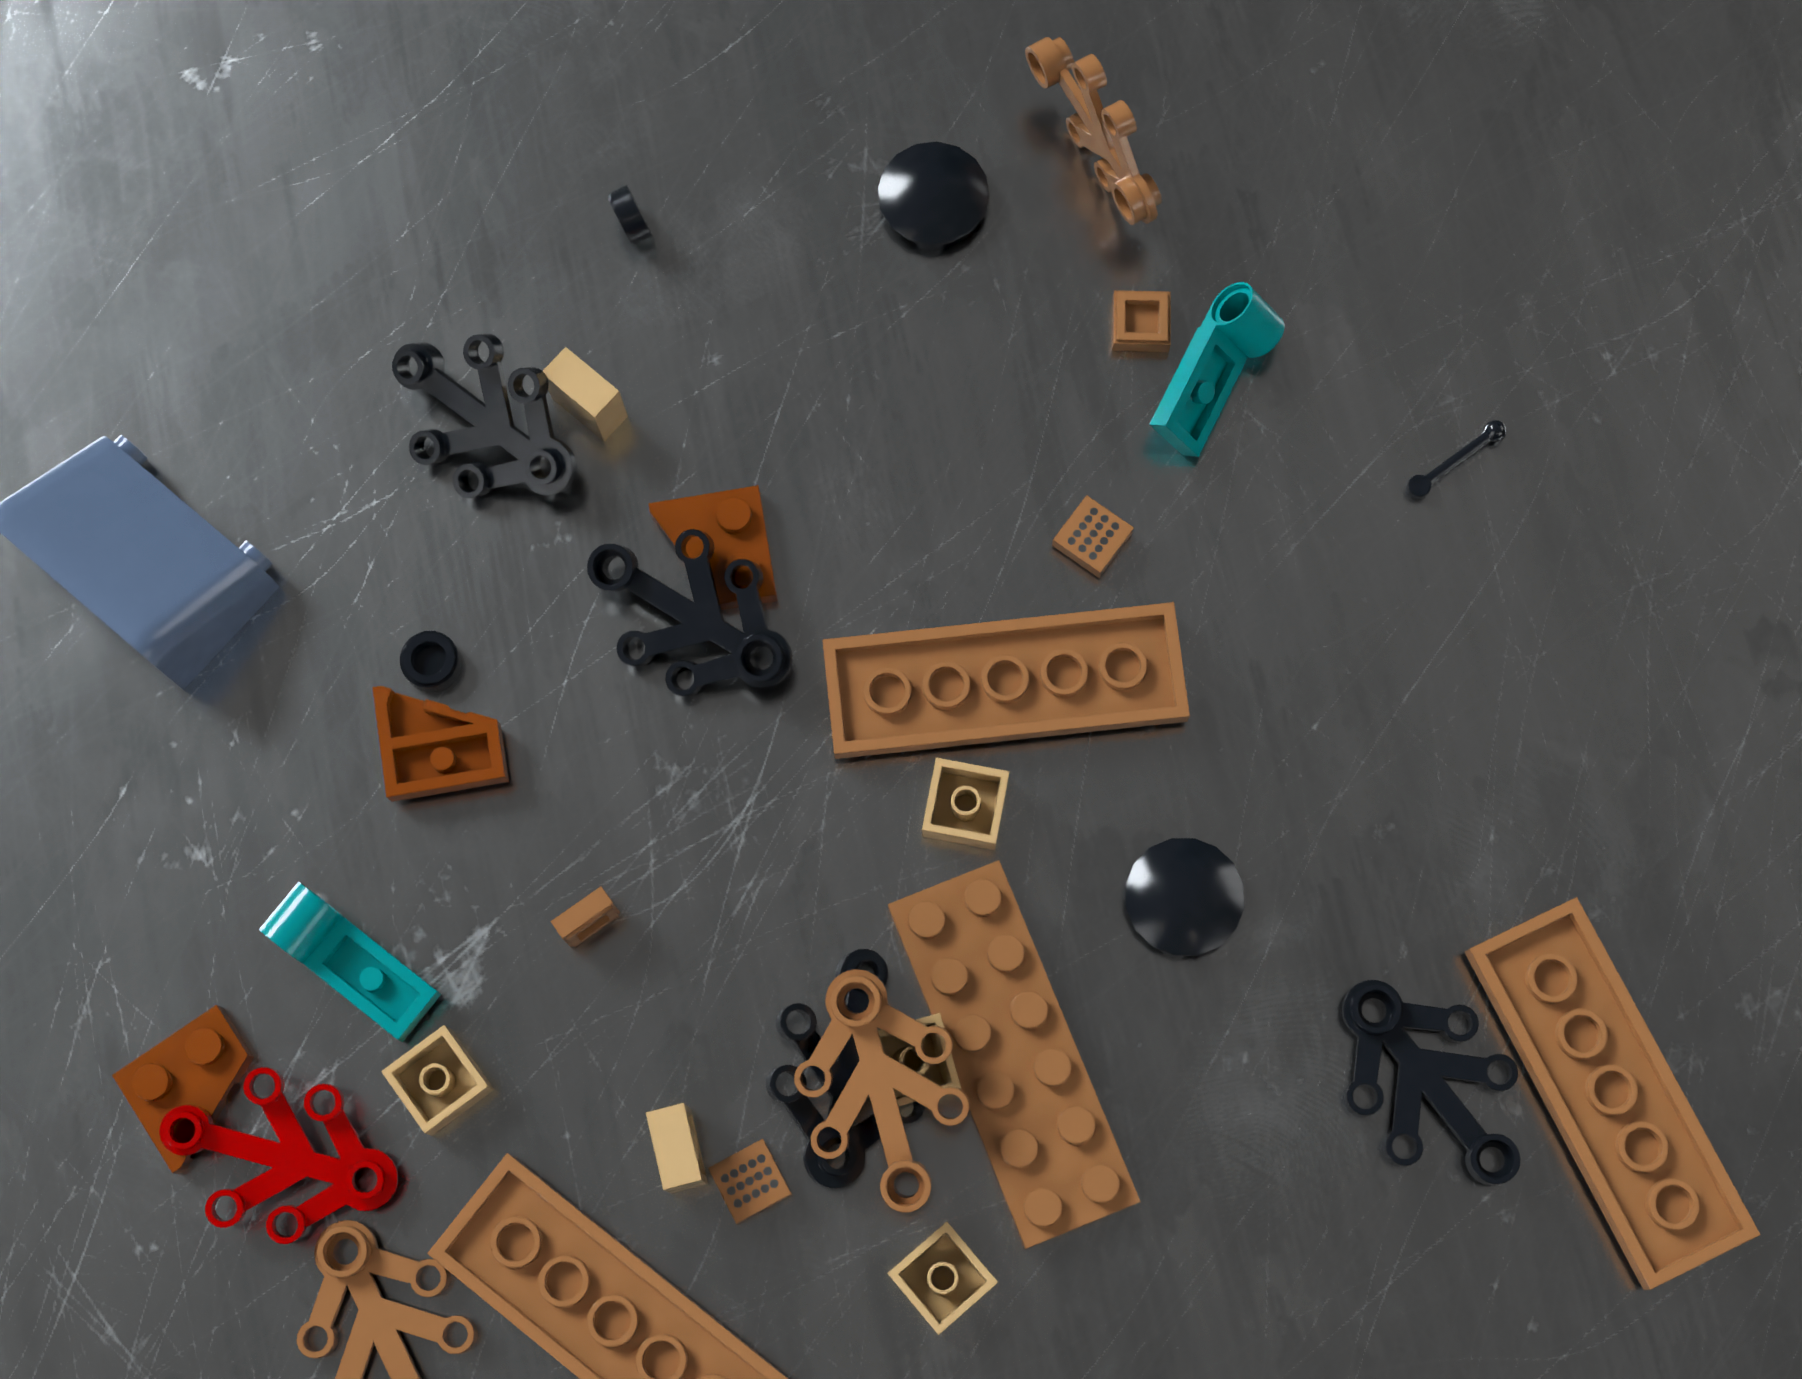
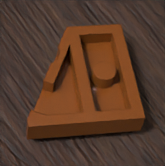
[648,485,778,610]
[372,686,509,802]
[112,1005,254,1174]

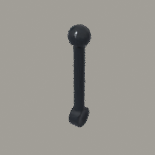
[1406,420,1507,500]

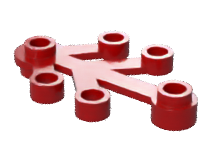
[159,1067,398,1244]

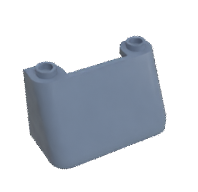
[0,435,279,690]

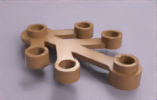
[1025,37,1162,225]
[794,969,970,1213]
[296,1220,478,1379]

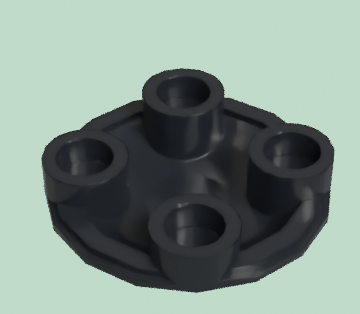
[878,141,989,252]
[1124,838,1245,958]

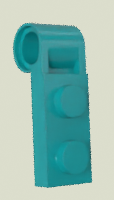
[1149,282,1285,457]
[259,881,442,1042]

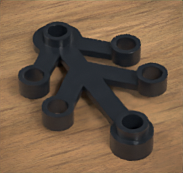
[392,334,577,498]
[587,529,792,696]
[766,949,925,1188]
[1342,980,1521,1185]

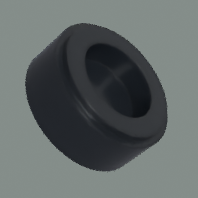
[608,185,653,245]
[400,631,462,692]

